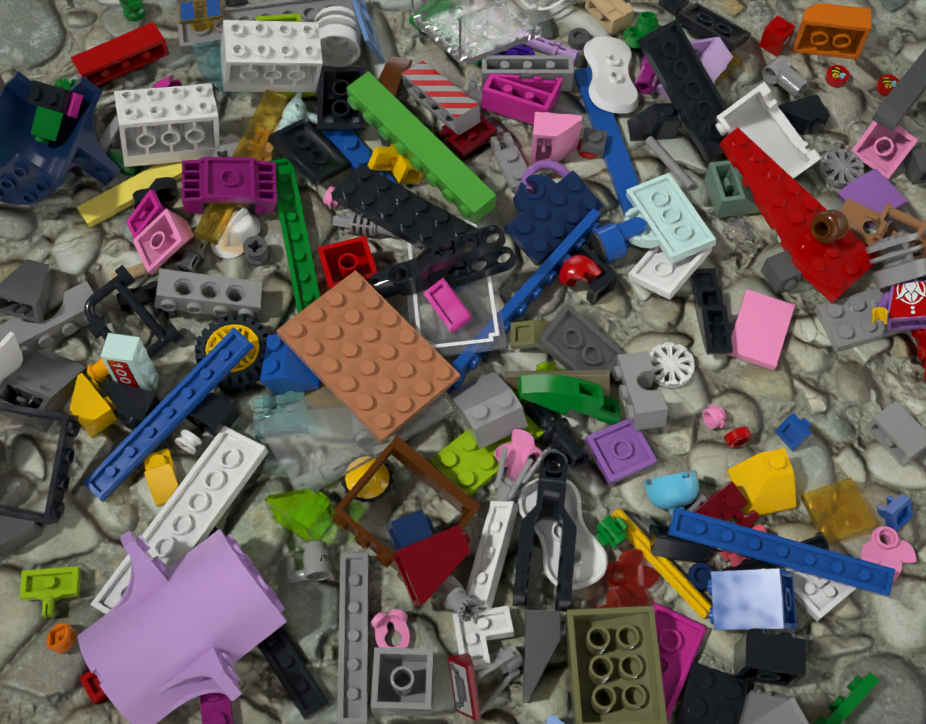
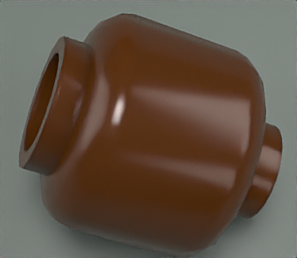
[810,209,849,244]

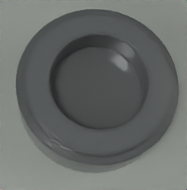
[568,28,590,50]

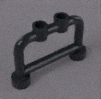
[84,265,184,359]

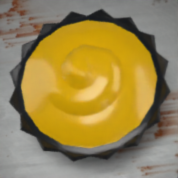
[341,453,394,503]

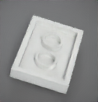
[628,246,712,300]

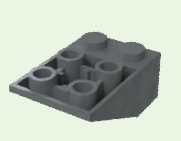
[0,349,87,433]

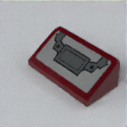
[448,653,481,721]

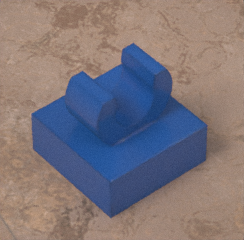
[775,413,812,451]
[877,494,913,532]

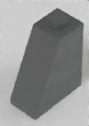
[0,259,53,323]

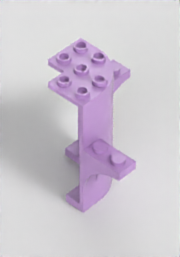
[78,529,287,724]

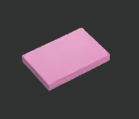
[726,289,795,371]

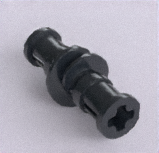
[524,402,589,469]

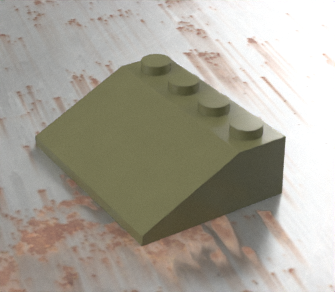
[564,606,667,724]

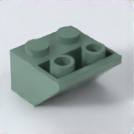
[704,160,760,218]

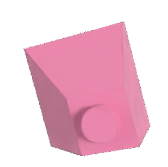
[851,121,919,179]
[133,208,194,274]

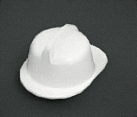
[211,207,261,259]

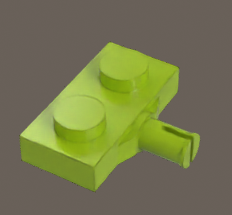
[19,566,81,618]

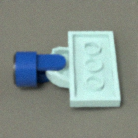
[590,173,716,264]

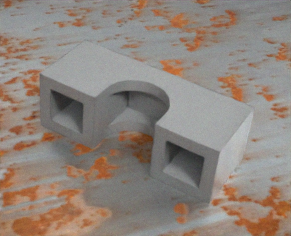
[613,351,668,431]

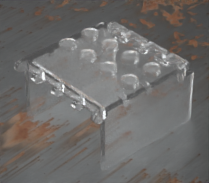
[411,0,544,64]

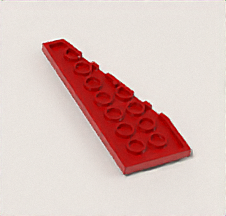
[720,128,878,303]

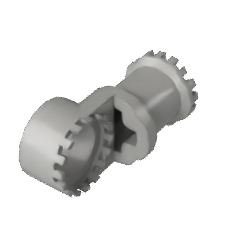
[439,574,481,622]

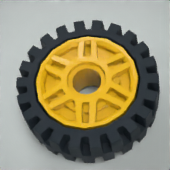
[195,315,268,392]

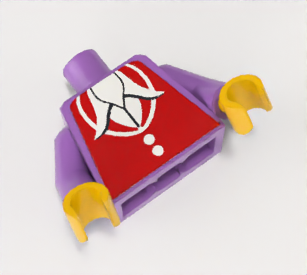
[871,278,926,331]

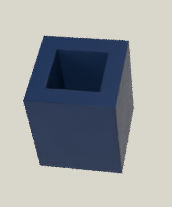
[386,509,433,551]

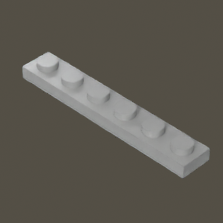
[337,552,369,724]

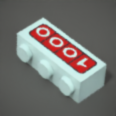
[100,333,159,392]

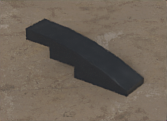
[690,268,733,355]

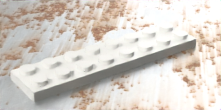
[90,426,268,615]

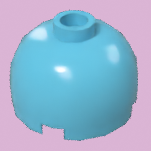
[643,470,699,514]

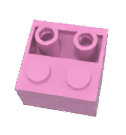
[530,112,582,164]

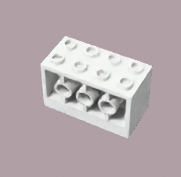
[220,20,323,93]
[114,84,220,167]

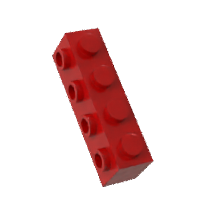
[70,22,169,86]

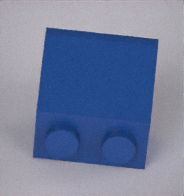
[260,334,322,395]

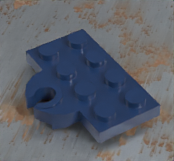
[504,170,604,265]

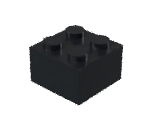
[733,628,806,688]

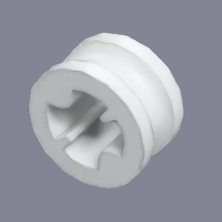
[175,430,202,454]

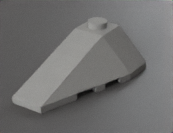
[739,689,809,724]

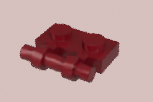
[437,116,497,159]
[692,481,760,552]

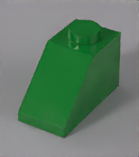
[30,106,63,144]

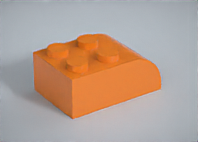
[792,3,871,60]

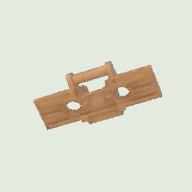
[840,198,926,258]

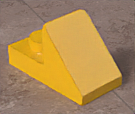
[144,448,179,507]

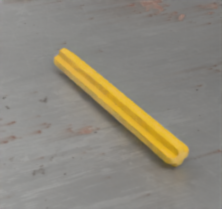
[611,508,713,619]

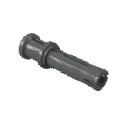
[173,211,221,273]

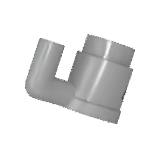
[285,541,332,583]

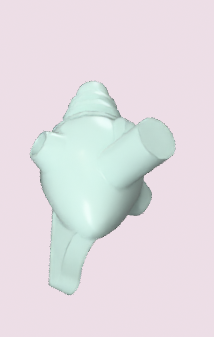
[276,92,317,131]

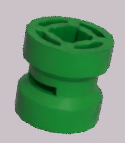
[119,0,146,22]

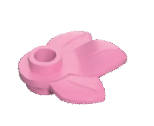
[494,429,542,479]
[860,526,916,581]

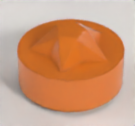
[46,623,77,654]

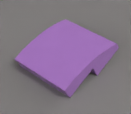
[838,168,908,229]

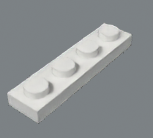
[466,501,519,609]

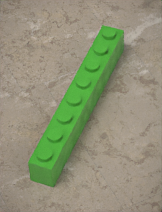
[347,71,496,224]

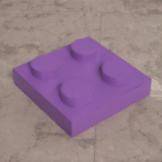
[585,419,658,485]

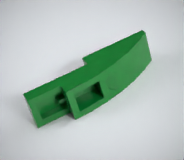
[518,374,621,425]

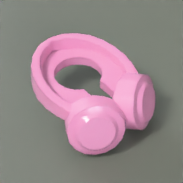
[371,609,410,648]

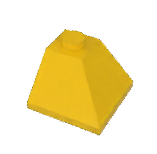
[727,448,797,516]

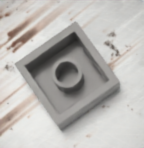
[371,647,434,716]

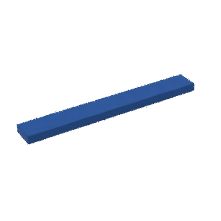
[574,67,639,218]
[83,328,254,502]
[667,507,895,597]

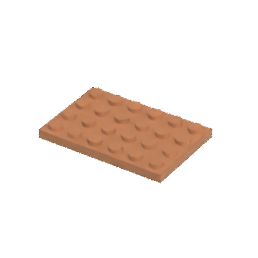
[276,270,460,444]

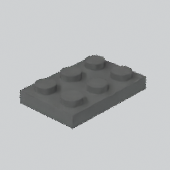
[536,303,624,372]

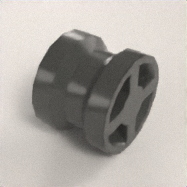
[243,236,270,267]

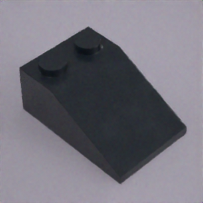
[317,67,366,131]

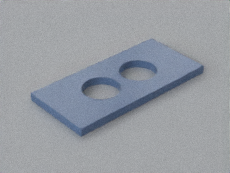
[352,0,386,63]

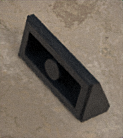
[649,524,709,562]

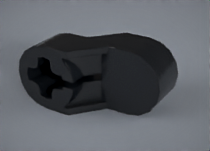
[132,177,179,209]

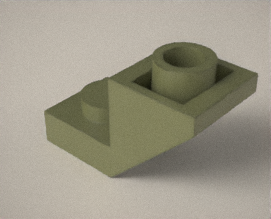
[510,320,550,353]

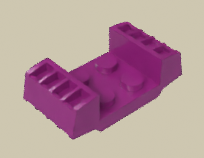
[182,157,277,214]

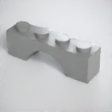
[0,281,106,359]

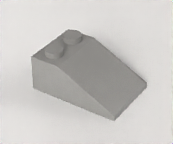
[448,372,528,449]

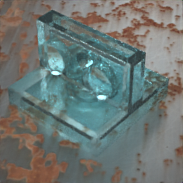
[192,40,231,96]

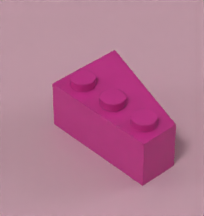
[481,73,563,125]

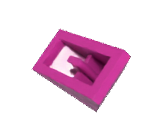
[126,189,164,238]

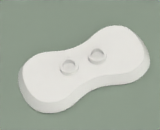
[583,36,639,114]
[518,478,608,590]

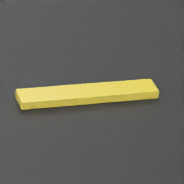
[76,162,182,228]

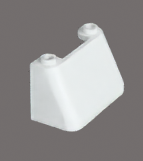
[715,82,821,179]

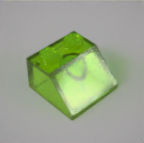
[265,488,334,543]

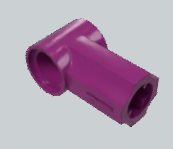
[634,55,658,95]

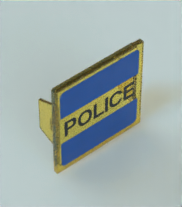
[178,0,224,31]

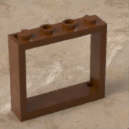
[330,435,481,583]

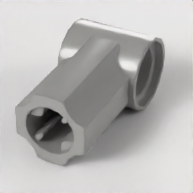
[762,55,810,98]

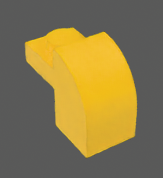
[368,143,423,184]

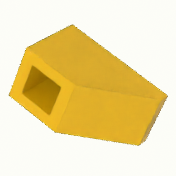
[70,373,118,438]

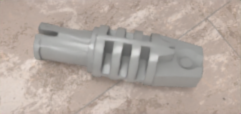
[332,211,397,237]

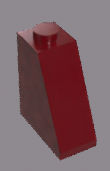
[392,525,470,607]

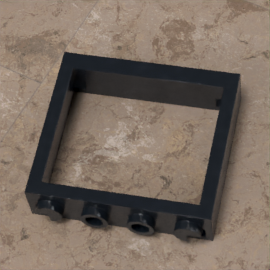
[0,402,80,524]

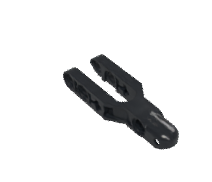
[367,225,517,299]
[512,450,577,612]

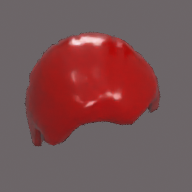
[559,255,603,287]

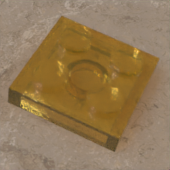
[800,477,877,545]

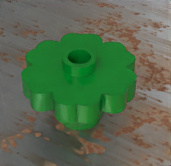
[623,11,662,48]

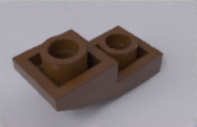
[378,56,413,99]

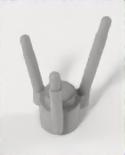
[493,446,549,502]
[477,645,524,715]

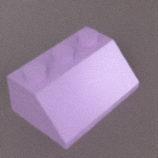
[654,37,733,100]

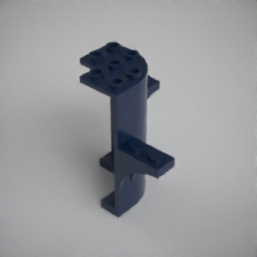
[0,71,121,205]

